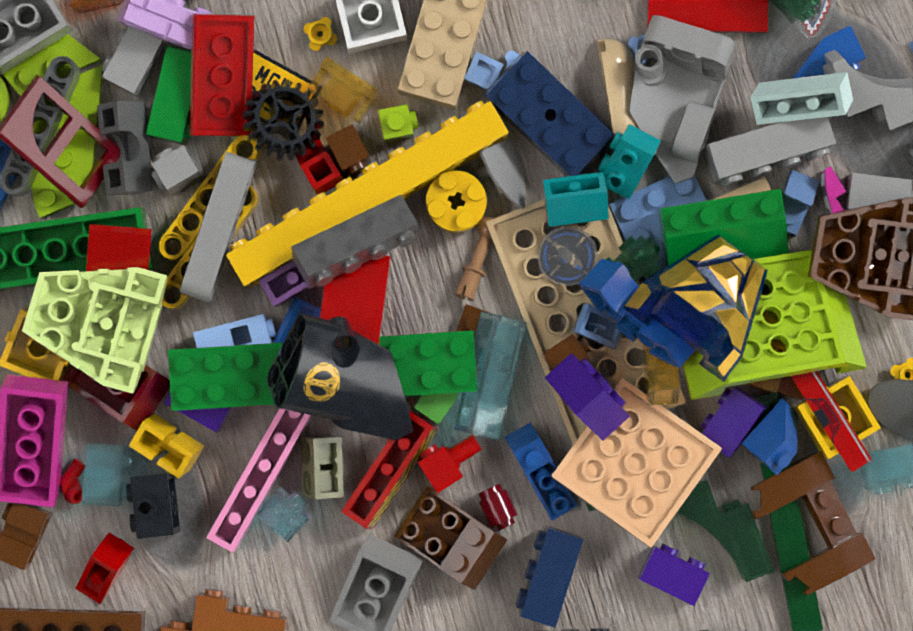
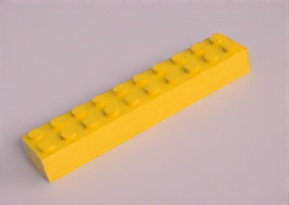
[226,101,509,289]

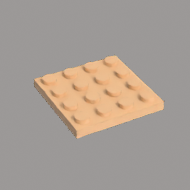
[551,378,722,548]

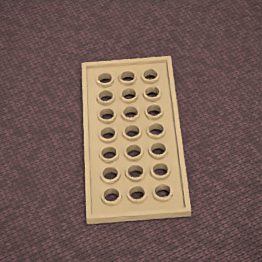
[486,189,686,445]

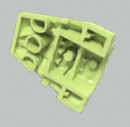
[22,267,168,394]

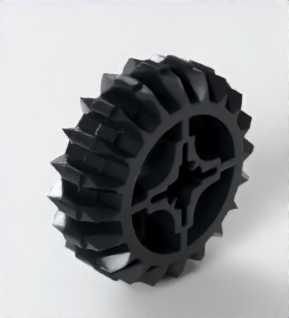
[242,79,324,161]

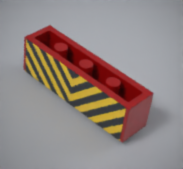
[341,410,438,529]

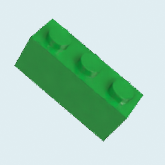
[146,46,192,145]

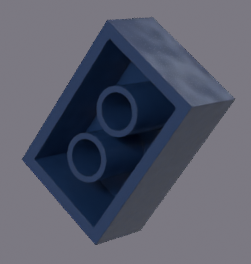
[515,525,583,628]

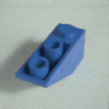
[792,25,866,79]
[504,422,578,521]

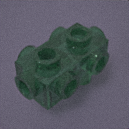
[605,236,661,282]

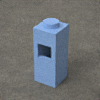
[193,314,276,348]

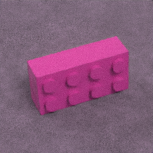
[0,374,69,507]

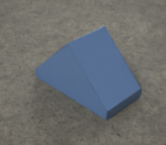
[572,303,622,350]

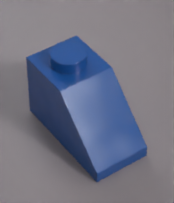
[741,399,798,475]

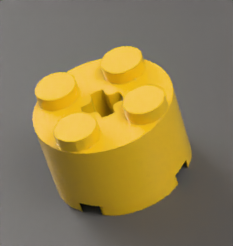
[426,171,487,234]

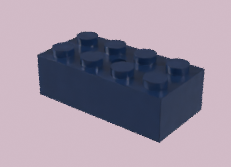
[482,51,615,177]

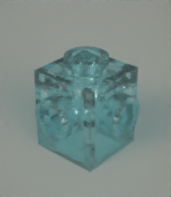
[256,487,313,542]

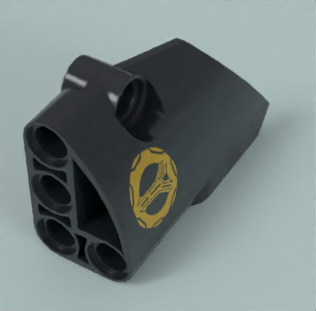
[267,313,414,440]

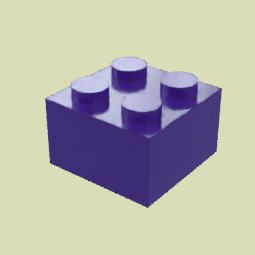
[545,353,630,441]

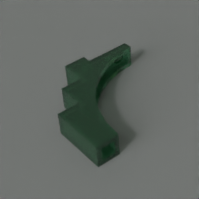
[584,479,774,582]

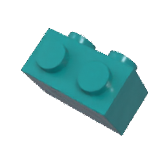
[598,124,661,200]
[543,172,609,227]

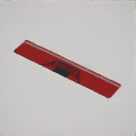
[791,371,872,472]

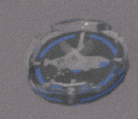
[537,226,598,287]

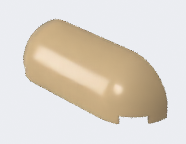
[597,38,639,151]

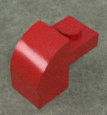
[295,139,343,195]

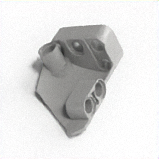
[629,15,735,184]

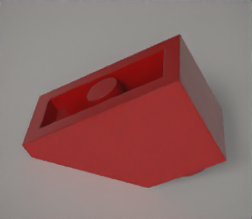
[75,532,134,605]

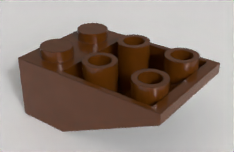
[394,486,508,590]

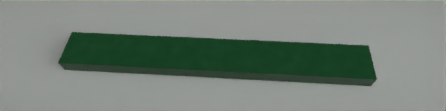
[753,393,823,631]

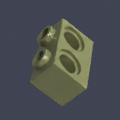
[300,434,344,500]

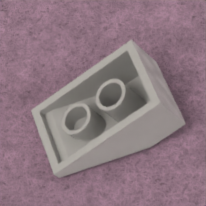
[329,534,424,631]

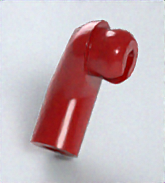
[60,458,87,504]

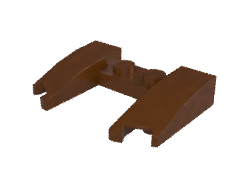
[751,451,875,595]

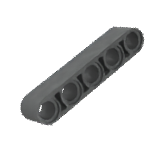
[0,56,81,197]

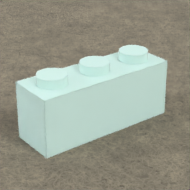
[750,72,853,125]

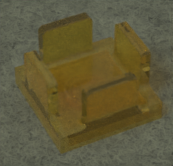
[308,56,380,125]

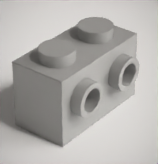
[151,145,205,195]

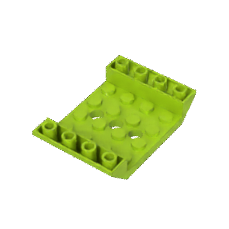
[662,249,867,400]

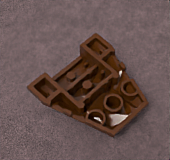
[808,197,913,321]

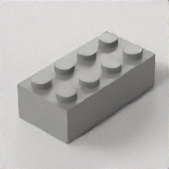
[0,0,74,75]
[703,117,836,187]

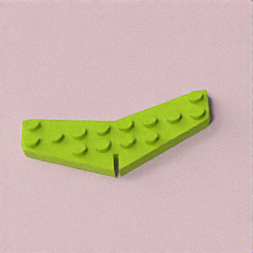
[3,34,104,219]

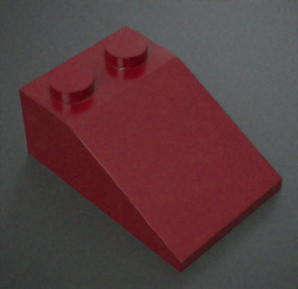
[60,365,170,431]

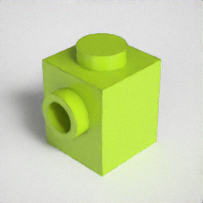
[378,104,419,143]

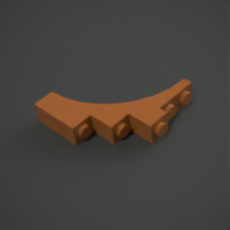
[161,588,288,631]

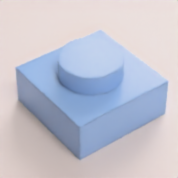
[464,52,504,91]

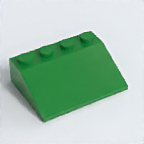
[657,189,789,284]

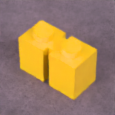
[129,414,204,479]

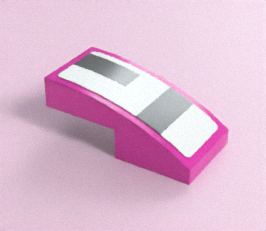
[821,166,846,213]

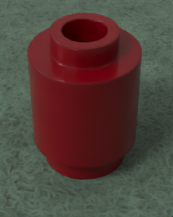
[478,483,518,530]

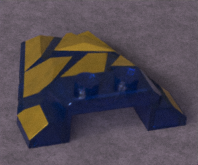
[623,234,768,382]

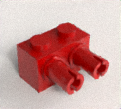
[418,434,482,494]

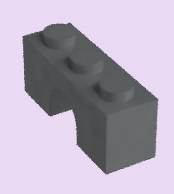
[97,100,153,195]

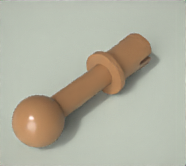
[455,217,498,301]

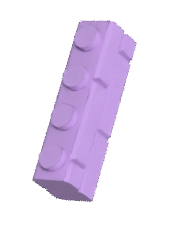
[117,0,213,51]

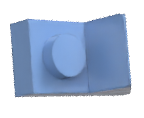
[782,170,819,236]

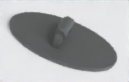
[868,379,913,441]

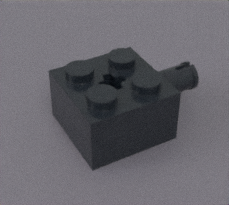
[126,472,181,539]

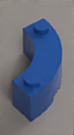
[579,259,702,368]

